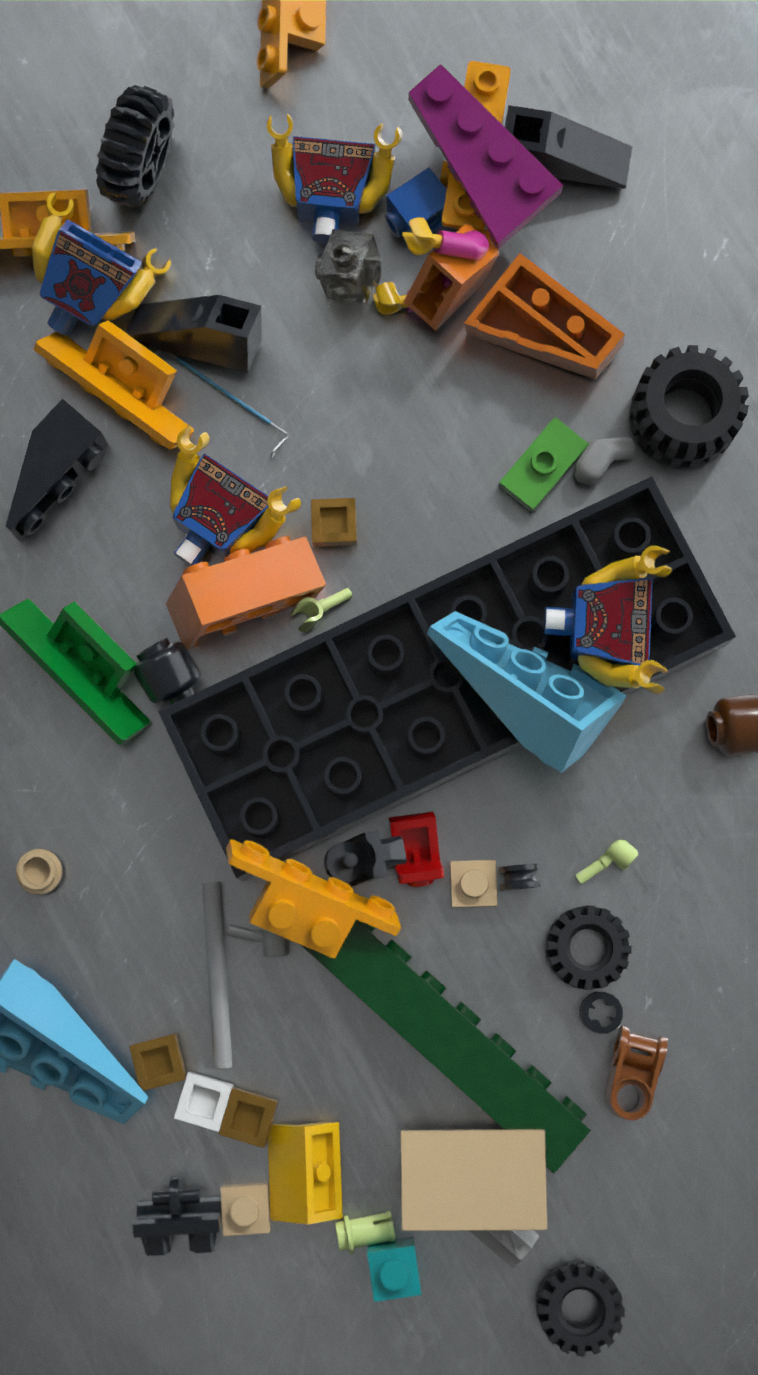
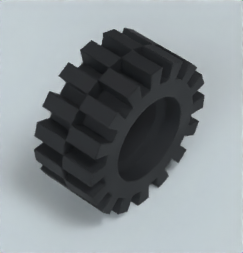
[545,905,632,990]
[536,1261,625,1357]

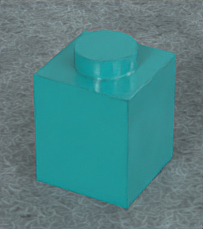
[367,1237,422,1302]

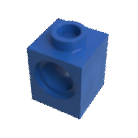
[385,167,447,237]

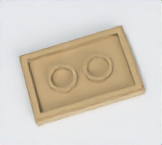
[401,1129,547,1231]

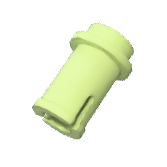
[335,1210,396,1254]

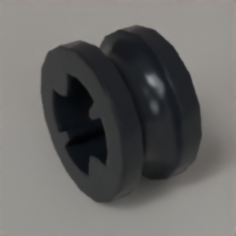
[498,864,541,891]
[579,992,623,1034]

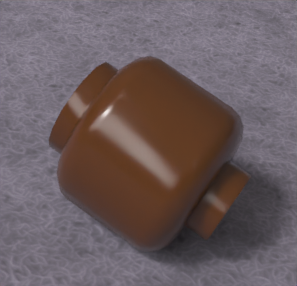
[706,694,758,756]

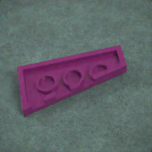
[408,64,563,249]

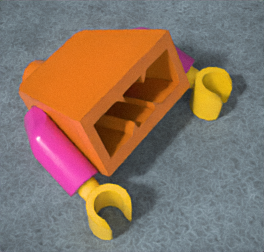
[373,217,500,331]

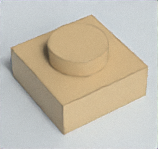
[450,860,498,908]
[220,1182,271,1236]

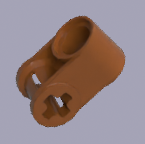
[604,1025,668,1120]

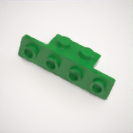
[0,599,150,745]

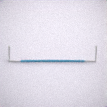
[155,350,288,458]

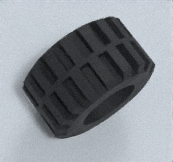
[629,345,749,468]

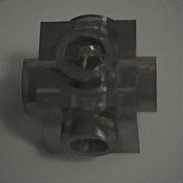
[315,229,382,304]

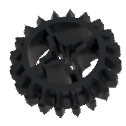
[95,84,175,208]

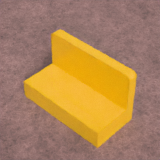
[268,1122,343,1225]

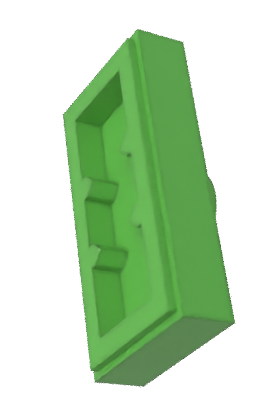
[498,417,589,513]

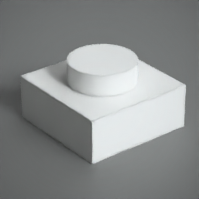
[174,1072,234,1132]

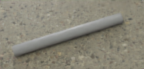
[202,882,232,1069]

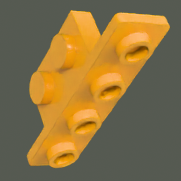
[256,0,326,89]
[440,61,511,233]
[0,189,135,257]
[33,320,194,450]
[226,839,401,959]

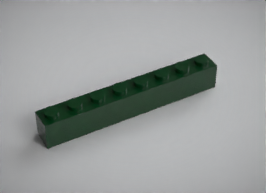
[301,878,591,1174]

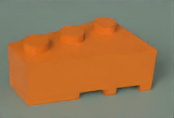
[464,253,625,380]
[166,536,326,650]

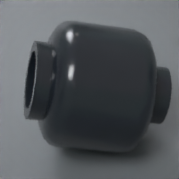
[133,638,201,705]

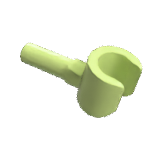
[290,588,352,632]
[575,839,638,884]

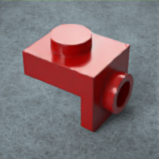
[388,811,444,887]

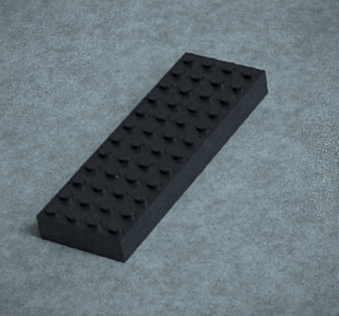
[158,476,736,881]

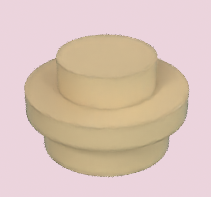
[16,849,63,895]

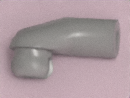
[574,437,635,485]

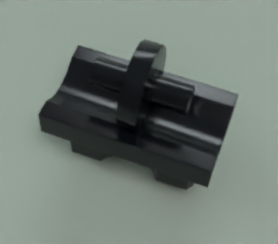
[324,829,407,887]
[132,1176,222,1256]

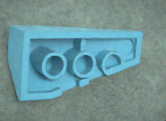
[427,611,626,773]
[0,959,148,1124]

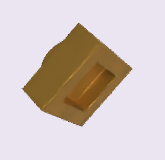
[311,498,357,547]
[129,1033,187,1091]
[218,1087,279,1148]

